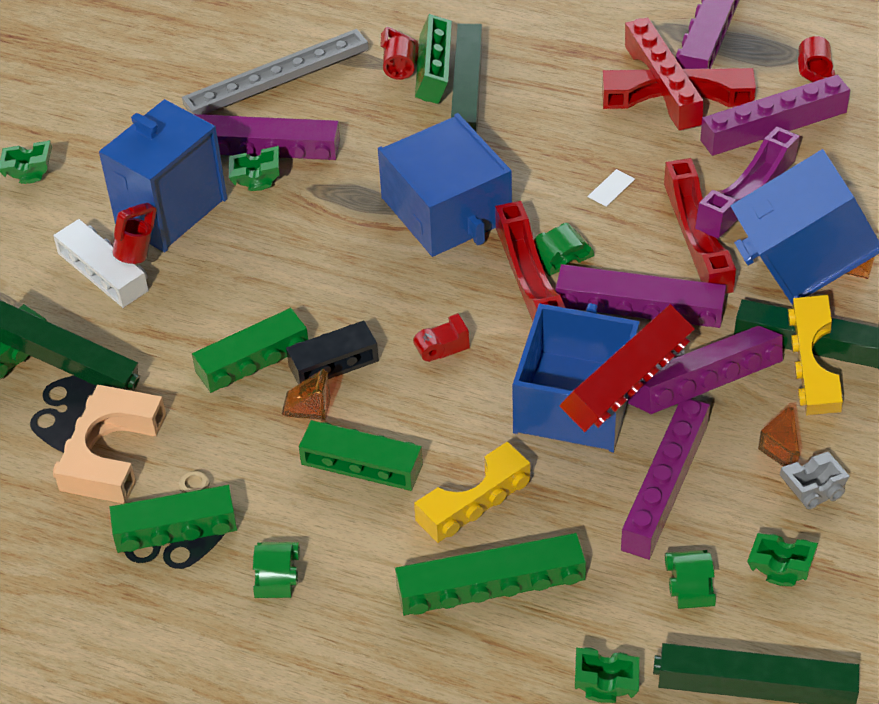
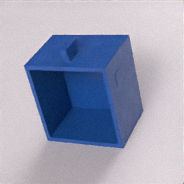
[99,99,227,253]
[378,113,512,257]
[730,149,879,305]
[512,303,640,453]

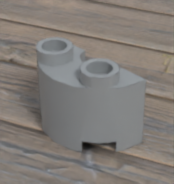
[780,452,850,509]

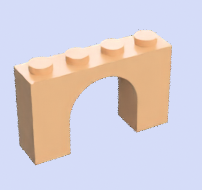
[53,385,166,504]

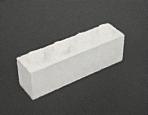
[53,219,148,308]

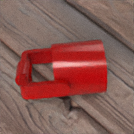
[380,27,419,80]
[798,36,835,82]
[112,203,156,264]

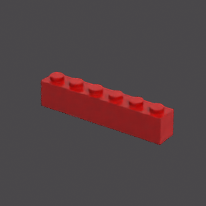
[559,304,695,432]

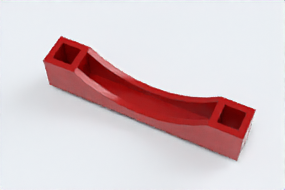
[625,17,703,131]
[602,68,756,109]
[664,158,736,294]
[495,201,565,322]

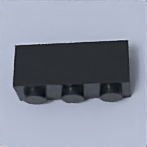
[286,320,379,389]

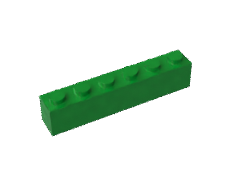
[395,533,586,616]

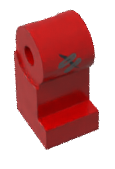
[413,313,470,362]

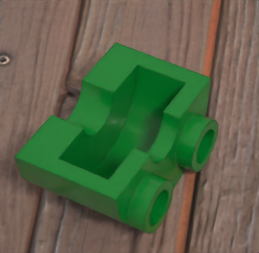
[0,140,52,184]
[229,146,280,191]
[534,223,595,276]
[747,533,818,587]
[253,542,300,598]
[665,550,716,609]
[575,647,640,703]

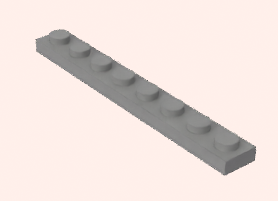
[182,29,369,115]

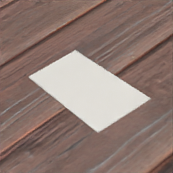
[587,169,635,207]

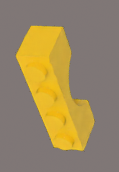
[788,295,843,415]
[414,442,530,543]

